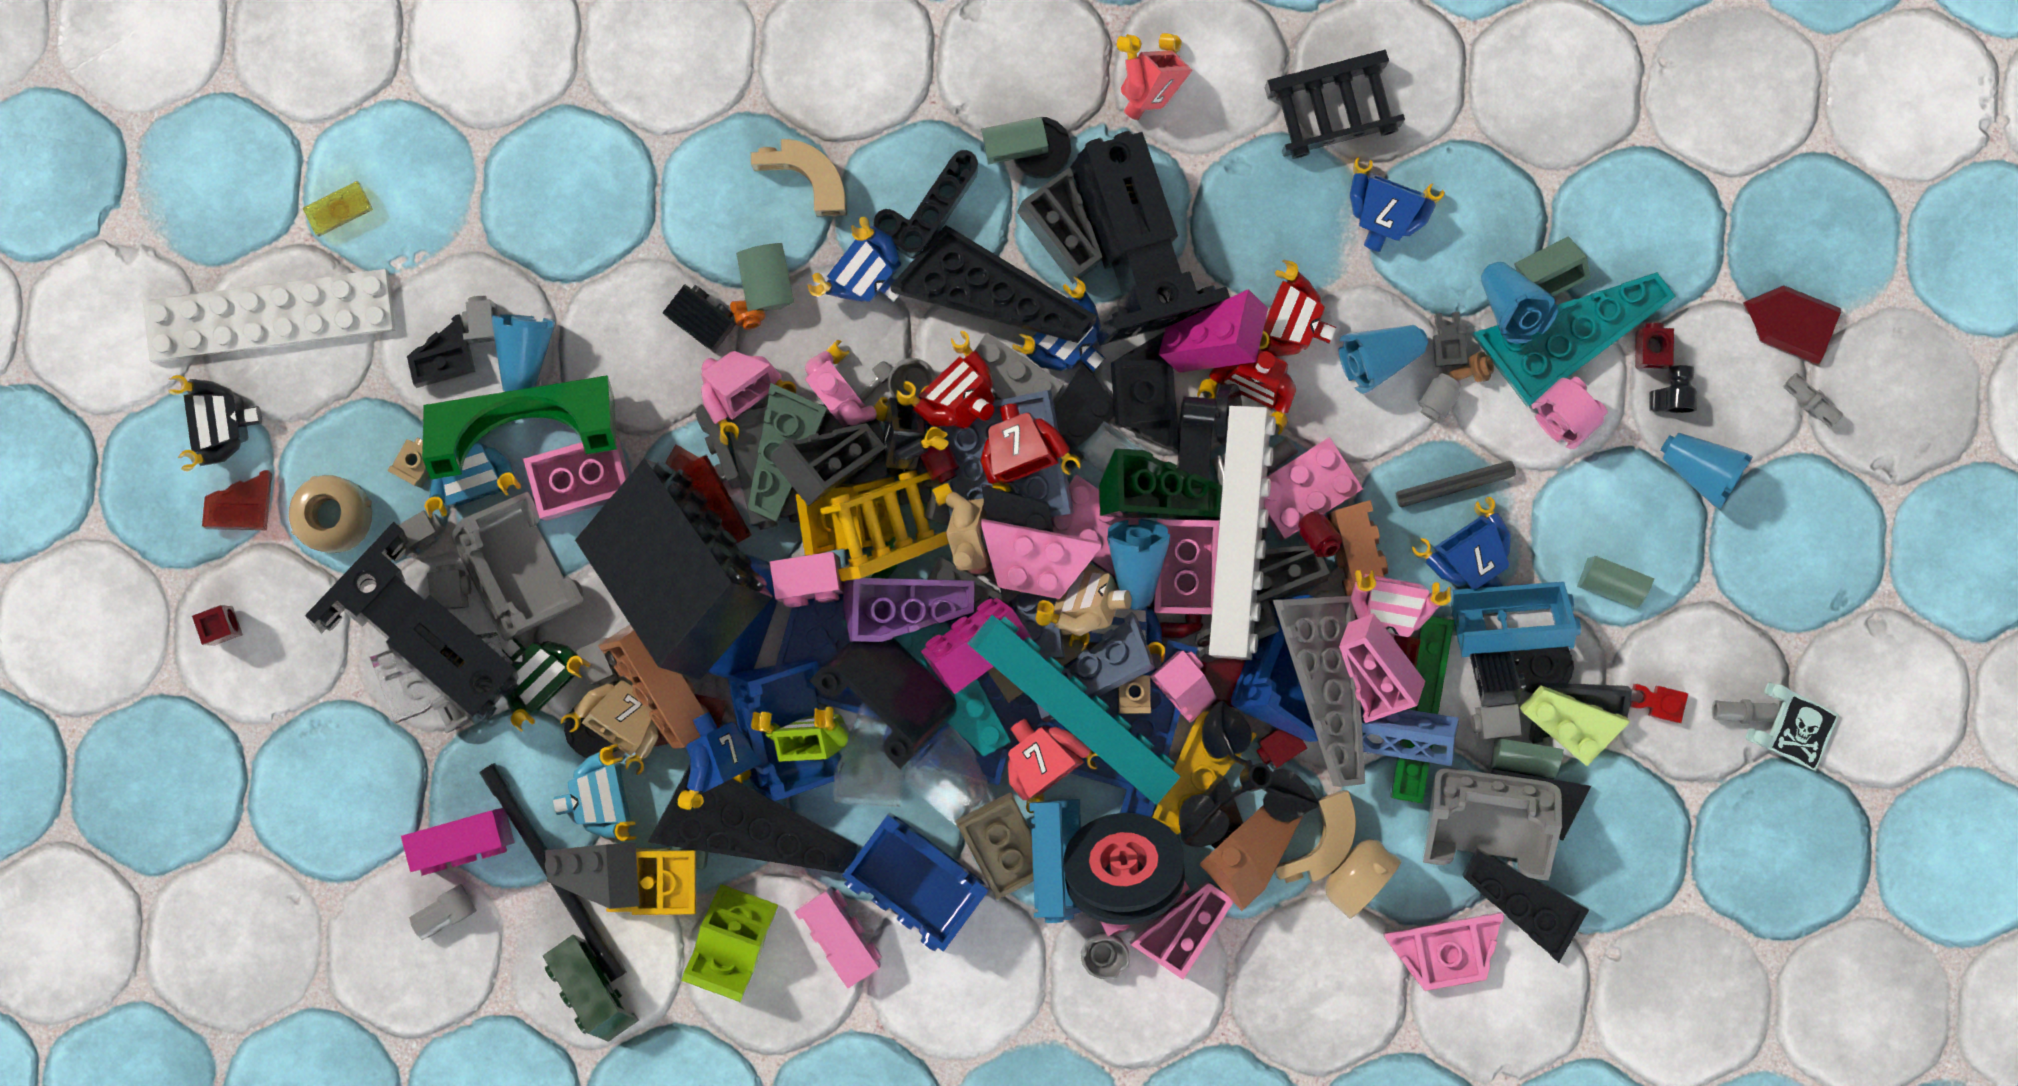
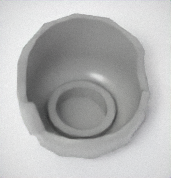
[888,357,936,398]
[1081,932,1130,979]

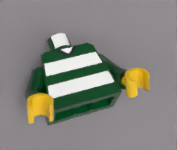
[502,638,591,732]

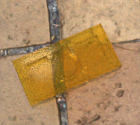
[303,181,373,237]

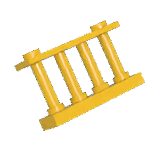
[820,469,949,581]

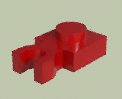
[1630,684,1689,723]

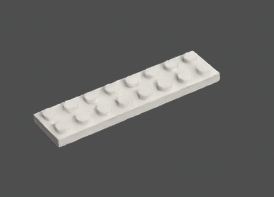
[143,269,396,363]

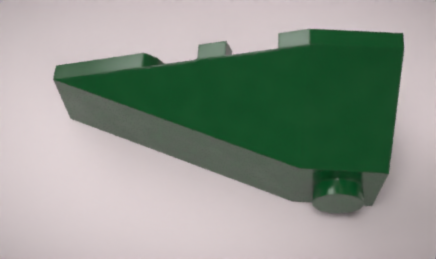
[1099,448,1223,518]

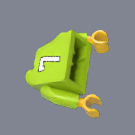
[751,707,849,762]

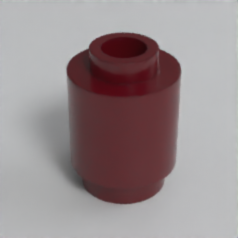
[920,444,960,484]
[1298,511,1342,557]

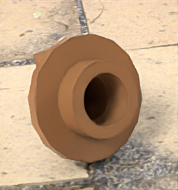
[1449,351,1494,382]

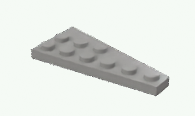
[1273,596,1365,787]

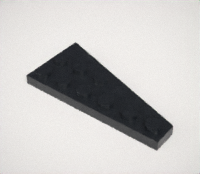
[891,225,1096,343]
[648,764,858,873]

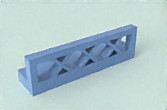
[1360,702,1459,766]

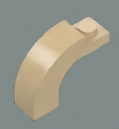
[751,139,847,217]
[1274,790,1356,883]

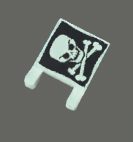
[1745,682,1839,771]

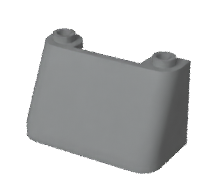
[452,491,584,641]
[1423,768,1562,881]

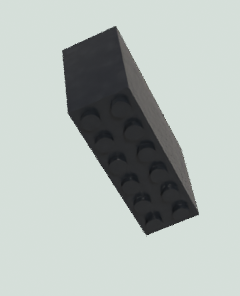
[575,458,773,680]

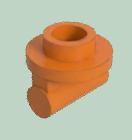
[730,300,766,330]

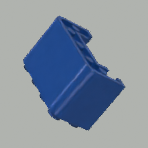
[842,813,989,952]

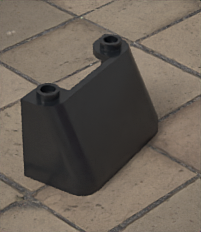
[809,638,957,770]

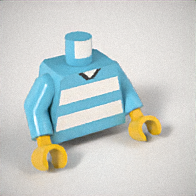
[553,744,636,841]

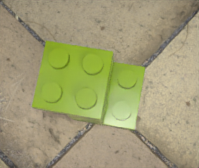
[681,884,778,1002]

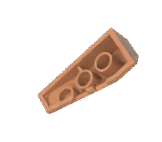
[1199,805,1303,911]

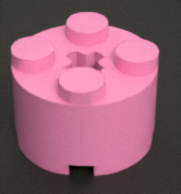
[1532,376,1608,449]

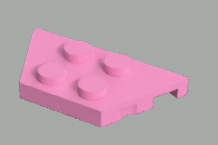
[981,519,1102,599]
[1383,912,1504,991]

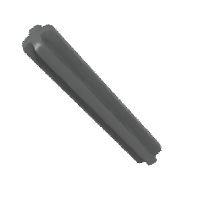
[1396,460,1516,507]

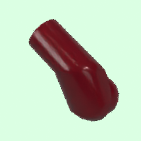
[1160,614,1203,638]

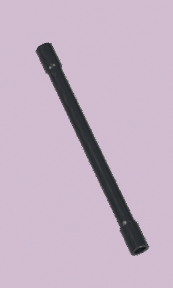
[479,763,627,982]

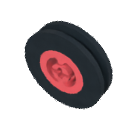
[1064,813,1185,925]

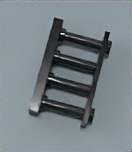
[1264,49,1405,159]

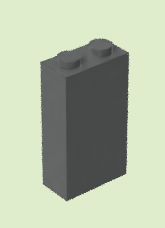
[726,407,799,530]

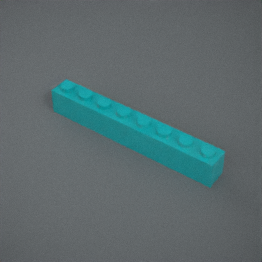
[967,615,1181,806]

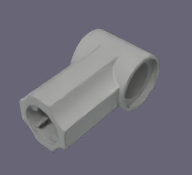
[409,884,477,940]

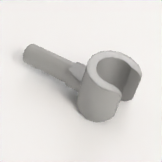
[859,361,892,401]

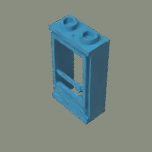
[1451,582,1581,657]
[1029,799,1082,923]

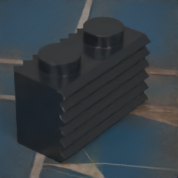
[663,284,736,353]
[1470,651,1525,707]

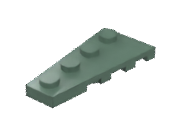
[748,383,828,522]

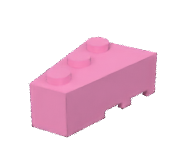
[1150,650,1218,723]

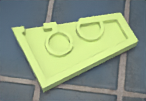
[1520,685,1630,766]

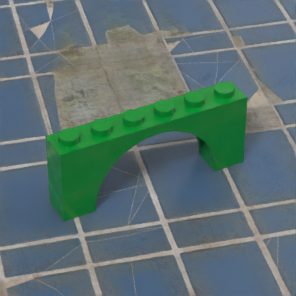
[422,375,617,480]

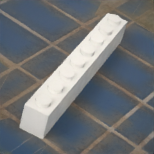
[1209,406,1276,660]

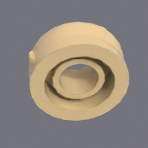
[289,475,372,553]
[1325,839,1402,919]

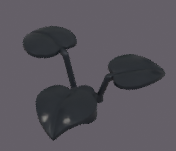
[1179,701,1319,847]

